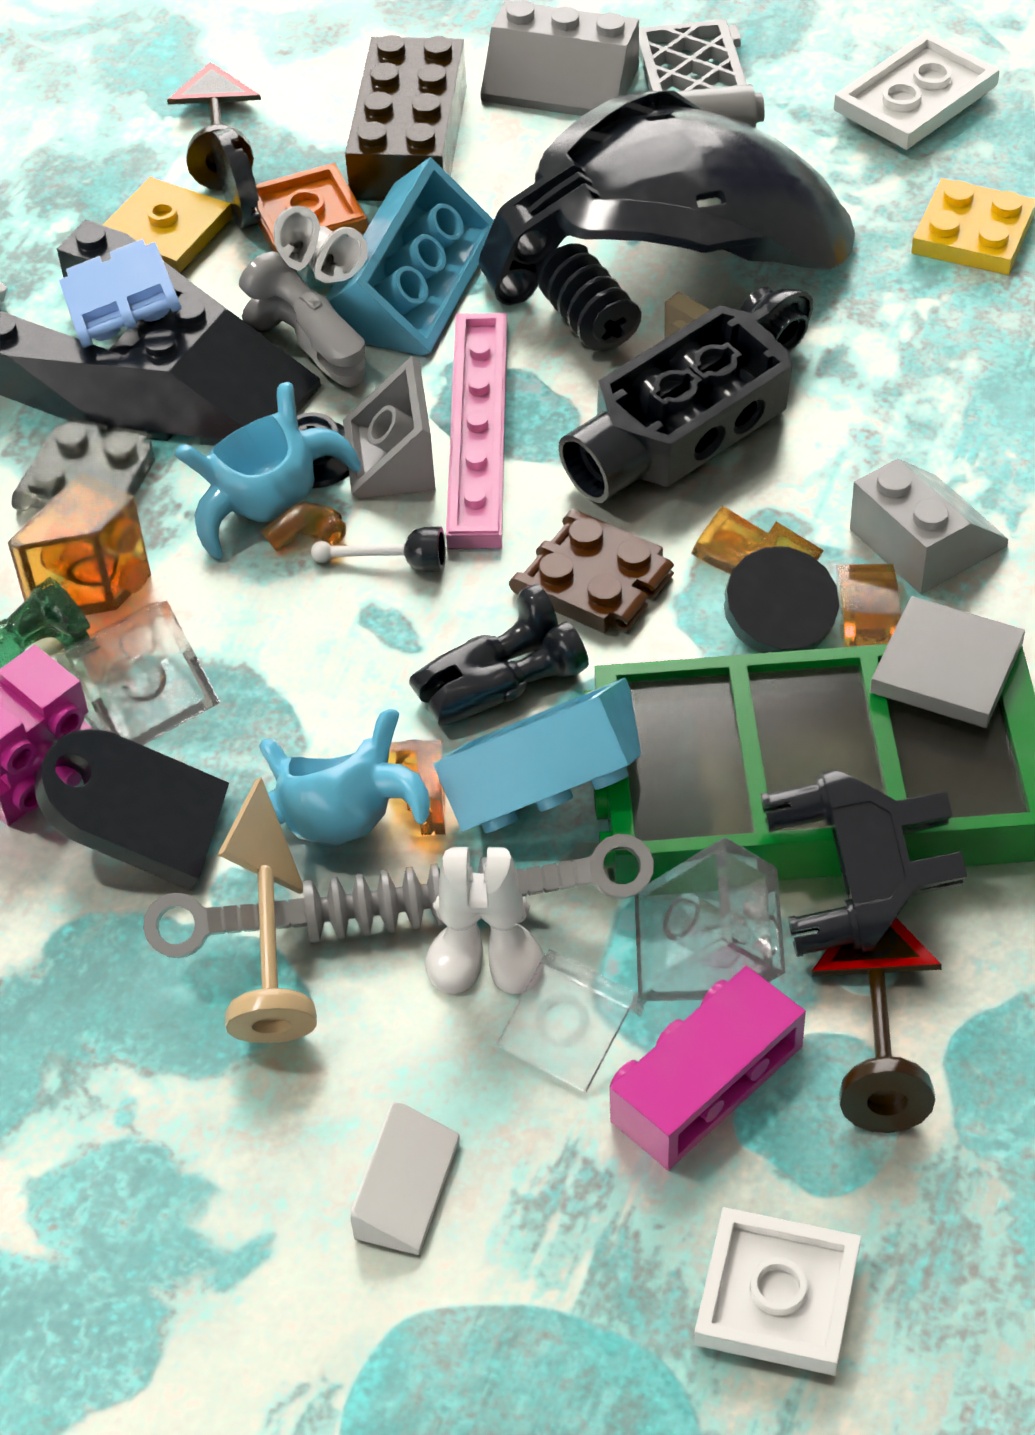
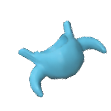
[175,382,361,560]
[259,709,430,846]

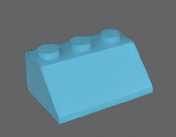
[433,678,641,833]

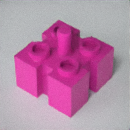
[0,644,93,826]

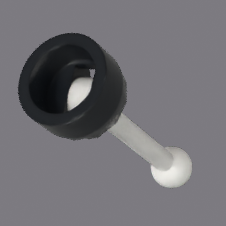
[311,526,446,571]

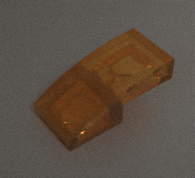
[691,505,824,574]
[836,564,902,647]

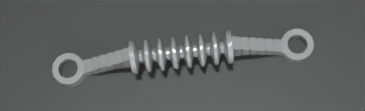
[143,834,654,958]

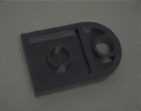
[35,729,229,890]

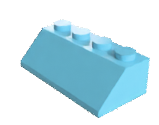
[326,157,494,356]

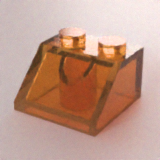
[7,472,151,624]

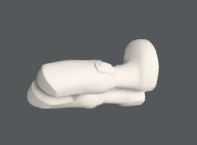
[273,206,368,283]
[425,847,544,994]

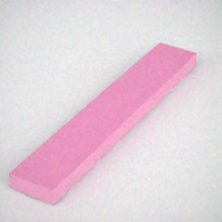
[446,313,508,549]

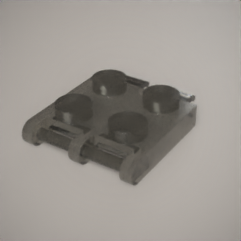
[11,418,155,530]

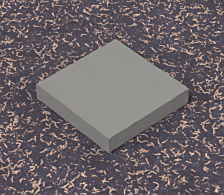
[870,596,1025,728]

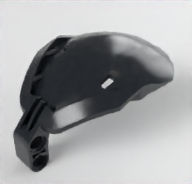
[479,90,855,306]

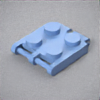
[59,239,182,348]

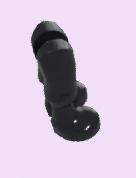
[409,583,589,726]

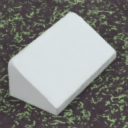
[350,1101,460,1255]

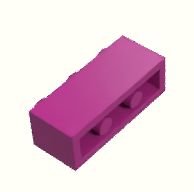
[609,965,806,1171]

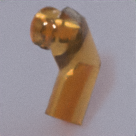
[261,502,347,553]

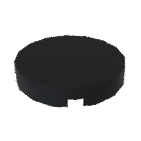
[211,128,261,229]
[724,546,840,653]

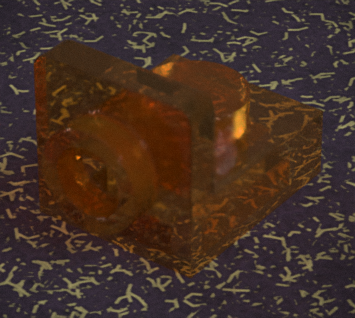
[388,739,446,836]

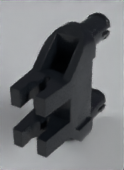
[760,769,968,957]

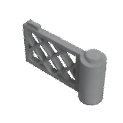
[639,19,765,128]

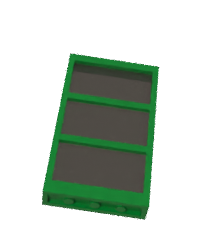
[584,644,1035,891]

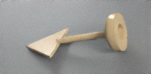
[217,777,317,1043]

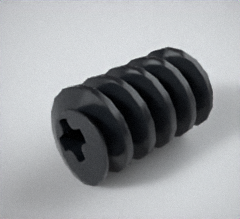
[538,243,642,351]

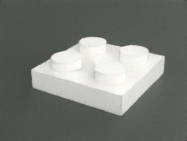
[694,1207,861,1376]

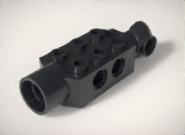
[558,287,813,503]

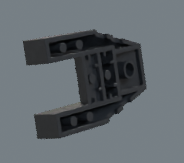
[0,219,321,446]

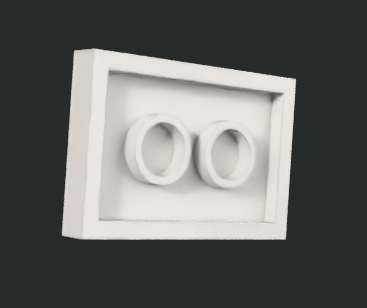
[833,32,1000,150]

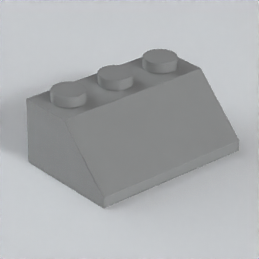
[480,0,639,116]

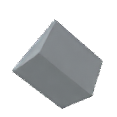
[343,356,436,499]

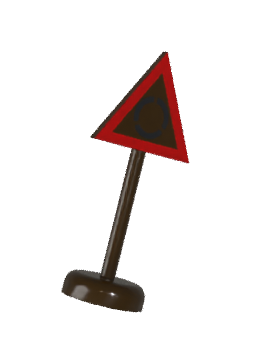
[167,62,261,191]
[811,918,942,1133]

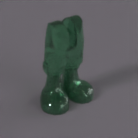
[0,577,91,668]

